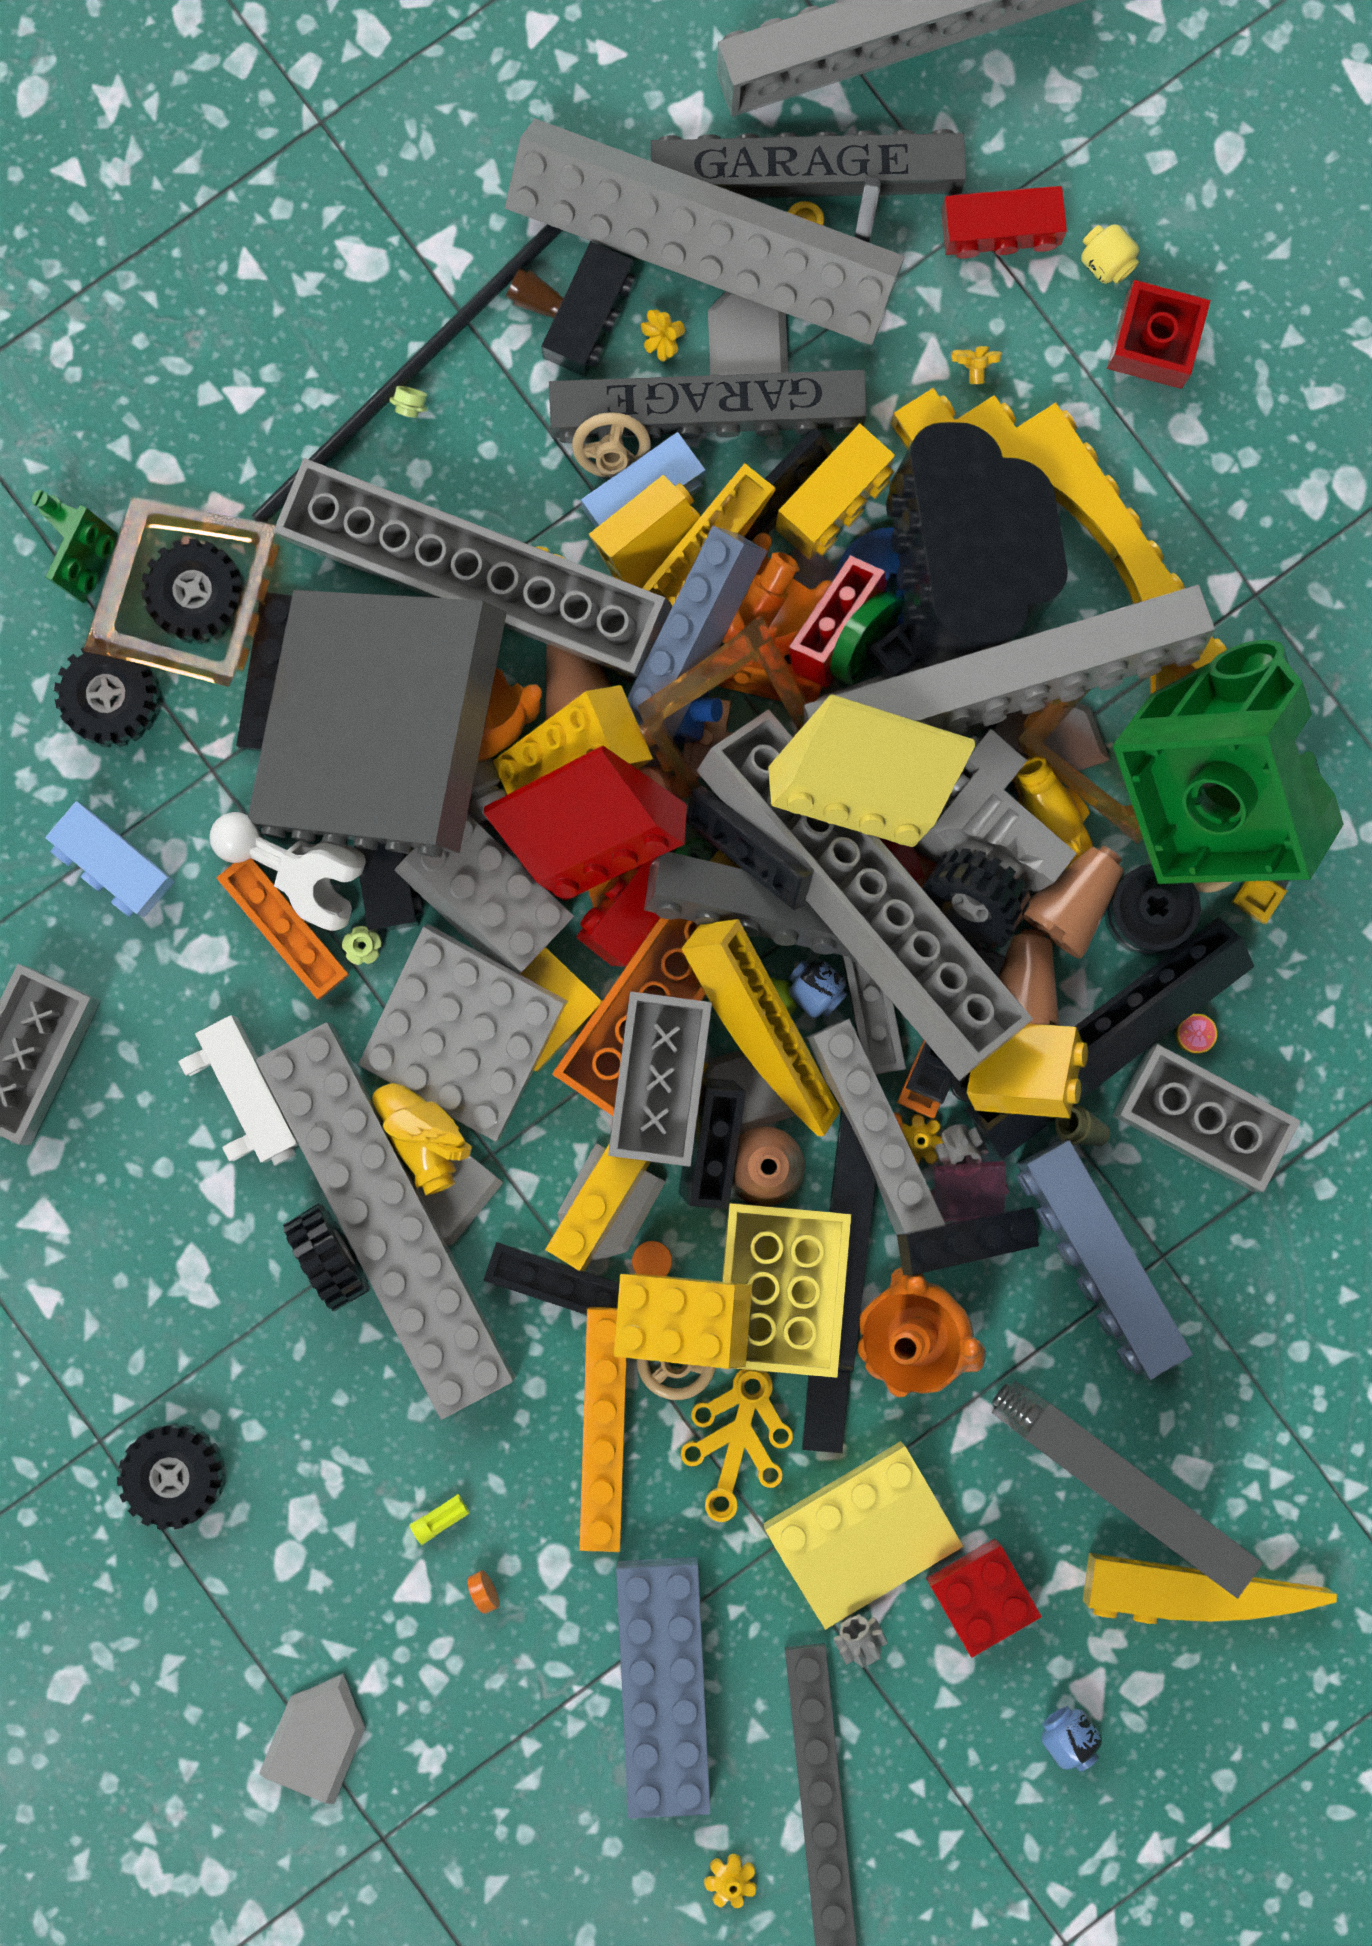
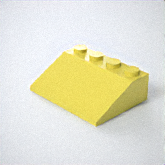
[768,694,975,847]
[722,1203,851,1378]
[763,1441,963,1630]

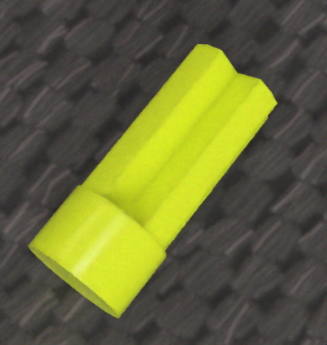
[409,1494,470,1545]

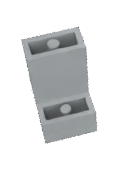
[914,729,1077,896]

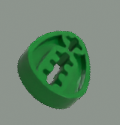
[830,592,905,685]

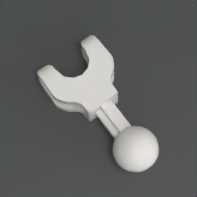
[210,812,365,931]

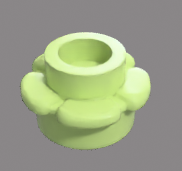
[389,386,428,418]
[342,926,382,965]

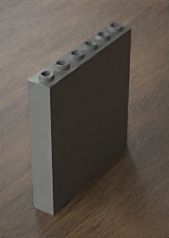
[248,590,507,858]
[991,1381,1263,1599]

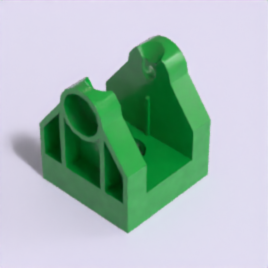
[1113,640,1344,884]

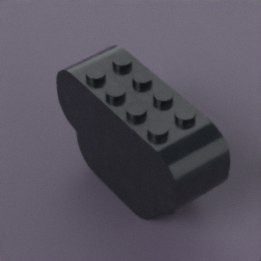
[886,422,1068,667]

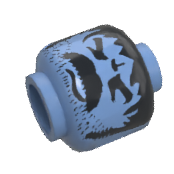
[788,959,847,1018]
[1041,1706,1102,1771]

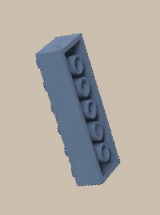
[1016,1140,1193,1380]
[616,1557,710,1819]

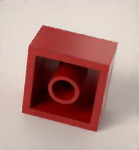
[1106,280,1211,389]
[926,1538,1042,1658]

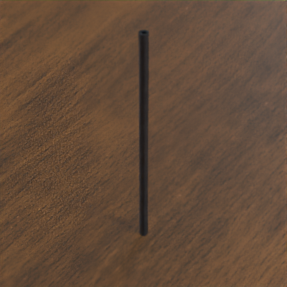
[251,224,563,527]

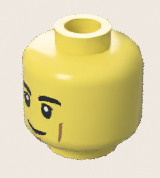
[1081,224,1139,285]

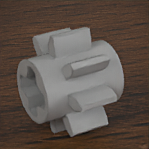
[935,1124,988,1174]
[834,1614,888,1668]

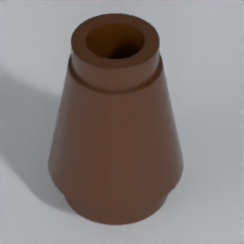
[505,268,564,319]

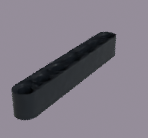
[829,1107,876,1373]

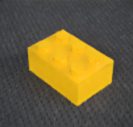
[775,423,895,561]
[614,1274,752,1369]

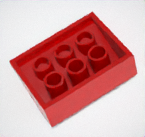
[483,745,687,901]

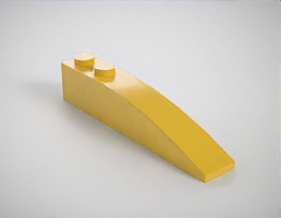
[616,463,776,683]
[681,919,841,1136]
[545,1062,709,1271]
[1083,1553,1337,1624]

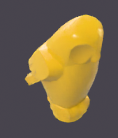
[1011,757,1093,869]
[372,1083,472,1196]

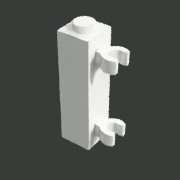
[178,1015,299,1166]

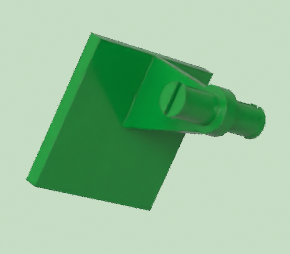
[31,490,118,603]

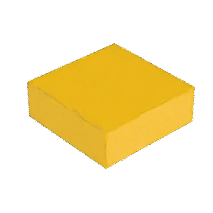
[1231,881,1288,925]

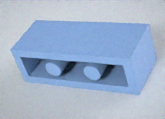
[581,432,705,528]
[45,801,175,918]

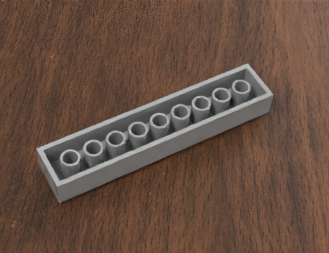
[716,0,1086,117]
[505,118,905,345]
[273,458,673,679]
[804,584,1215,735]
[696,709,1033,1081]
[255,1022,516,1420]

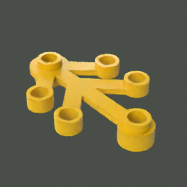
[681,1369,793,1522]

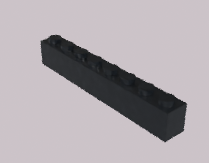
[965,917,1255,1160]

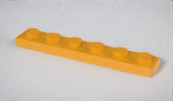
[579,1307,627,1552]

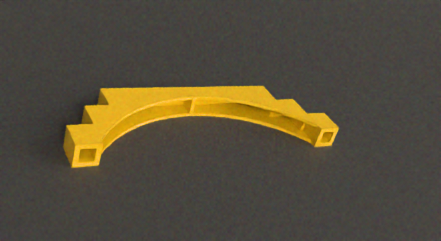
[890,388,1227,694]

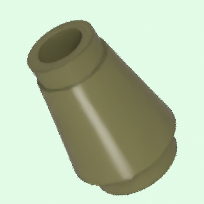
[1055,1105,1110,1146]

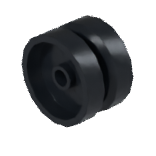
[1104,864,1201,955]

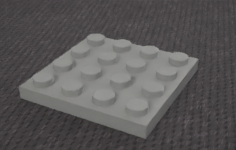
[358,924,568,1142]

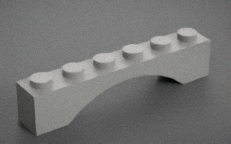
[804,1019,945,1235]

